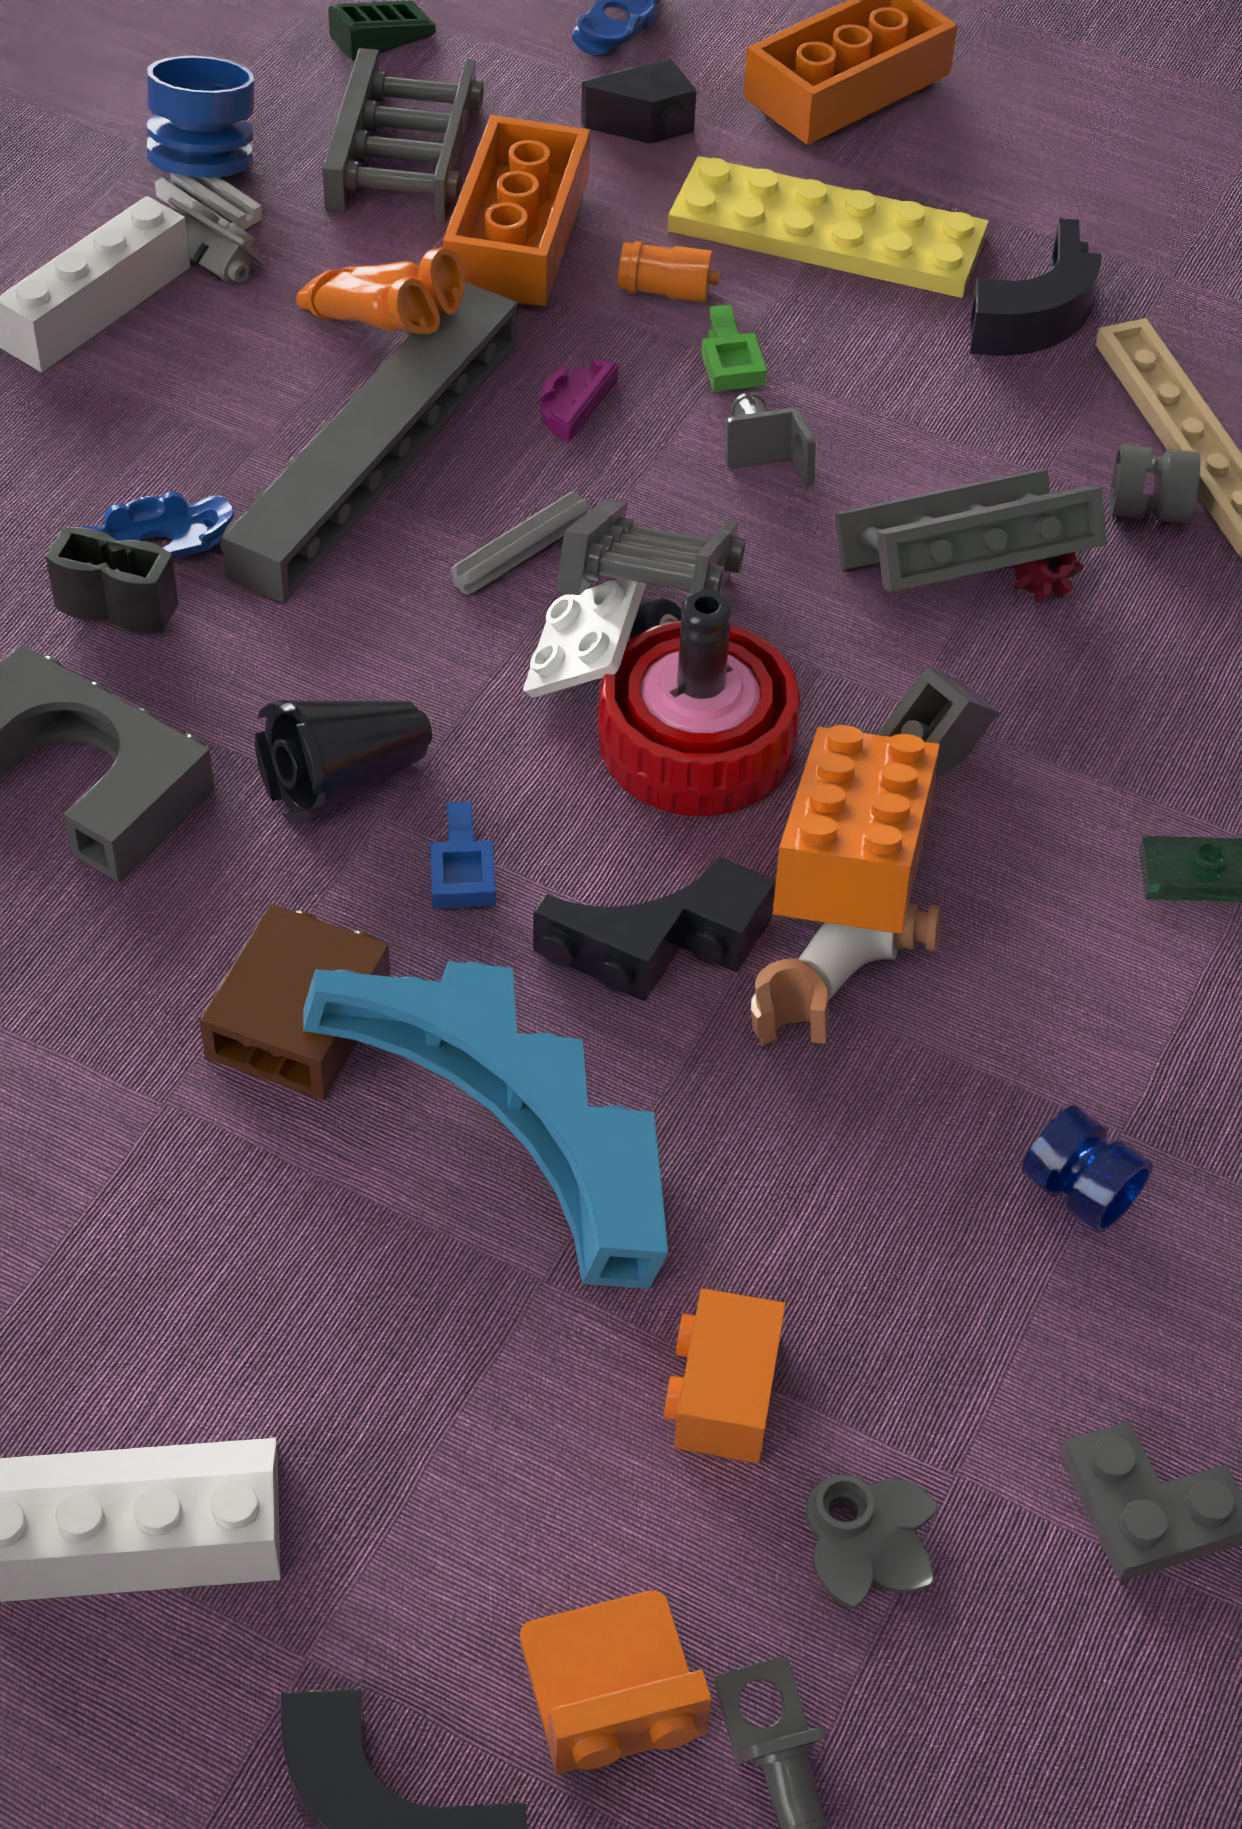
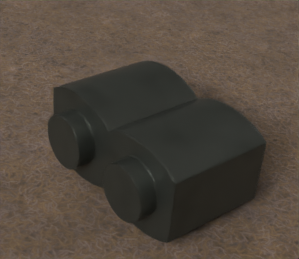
[45,527,179,634]

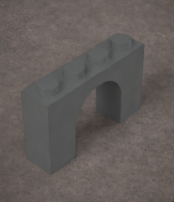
[0,644,215,882]

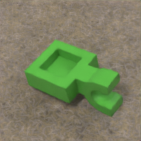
[701,304,767,392]

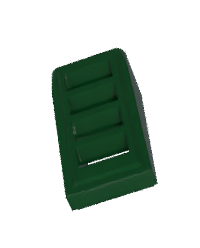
[328,1,436,61]

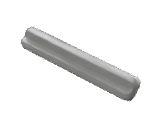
[451,492,590,595]

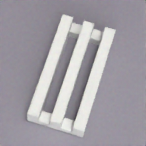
[155,173,262,230]

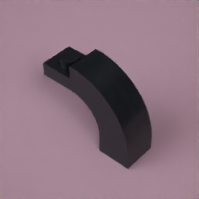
[970,218,1101,356]
[281,1688,527,1829]

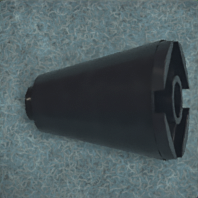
[255,700,432,824]

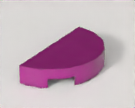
[540,360,619,442]

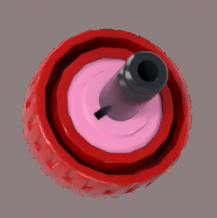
[598,590,800,816]

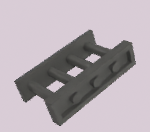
[322,48,484,222]
[835,468,1107,592]
[556,498,746,596]

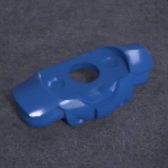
[572,0,660,55]
[82,491,234,558]

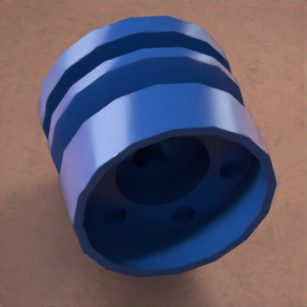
[147,56,254,178]

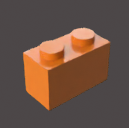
[663,1288,785,1464]

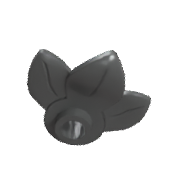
[806,1474,938,1609]

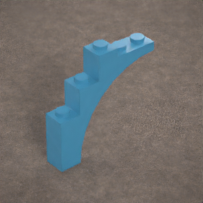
[303,961,668,1289]

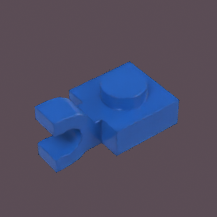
[430,802,496,909]

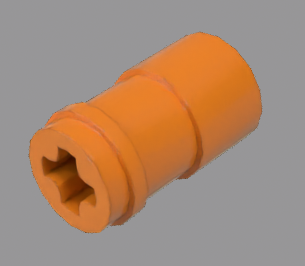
[618,240,720,303]

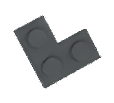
[1059,1421,1242,1582]

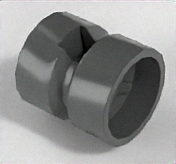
[1109,444,1201,525]

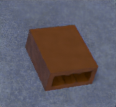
[199,904,391,1100]

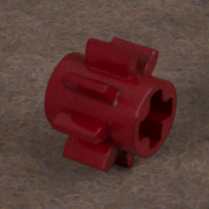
[1009,552,1084,603]

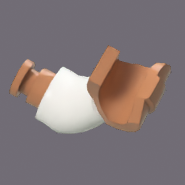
[751,903,941,1047]

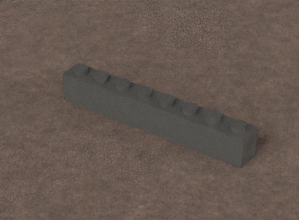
[221,282,517,604]

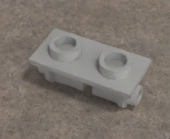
[168,197,268,284]

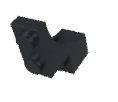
[533,856,776,1001]

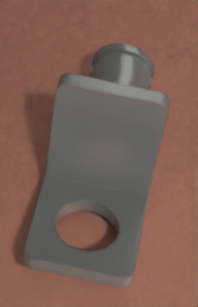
[725,392,816,486]
[714,1657,829,1829]

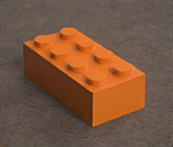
[743,0,957,145]
[443,115,590,307]
[773,725,940,934]

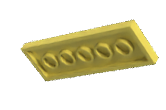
[667,156,989,298]

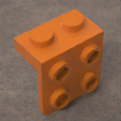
[520,1590,712,1775]

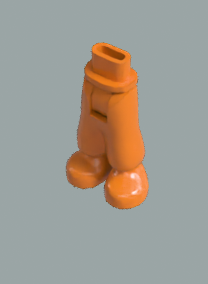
[296,248,466,334]

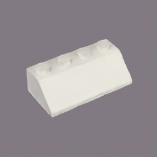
[0,196,191,373]
[0,1438,281,1602]

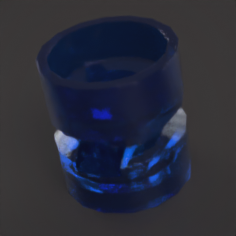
[1021,1105,1153,1233]

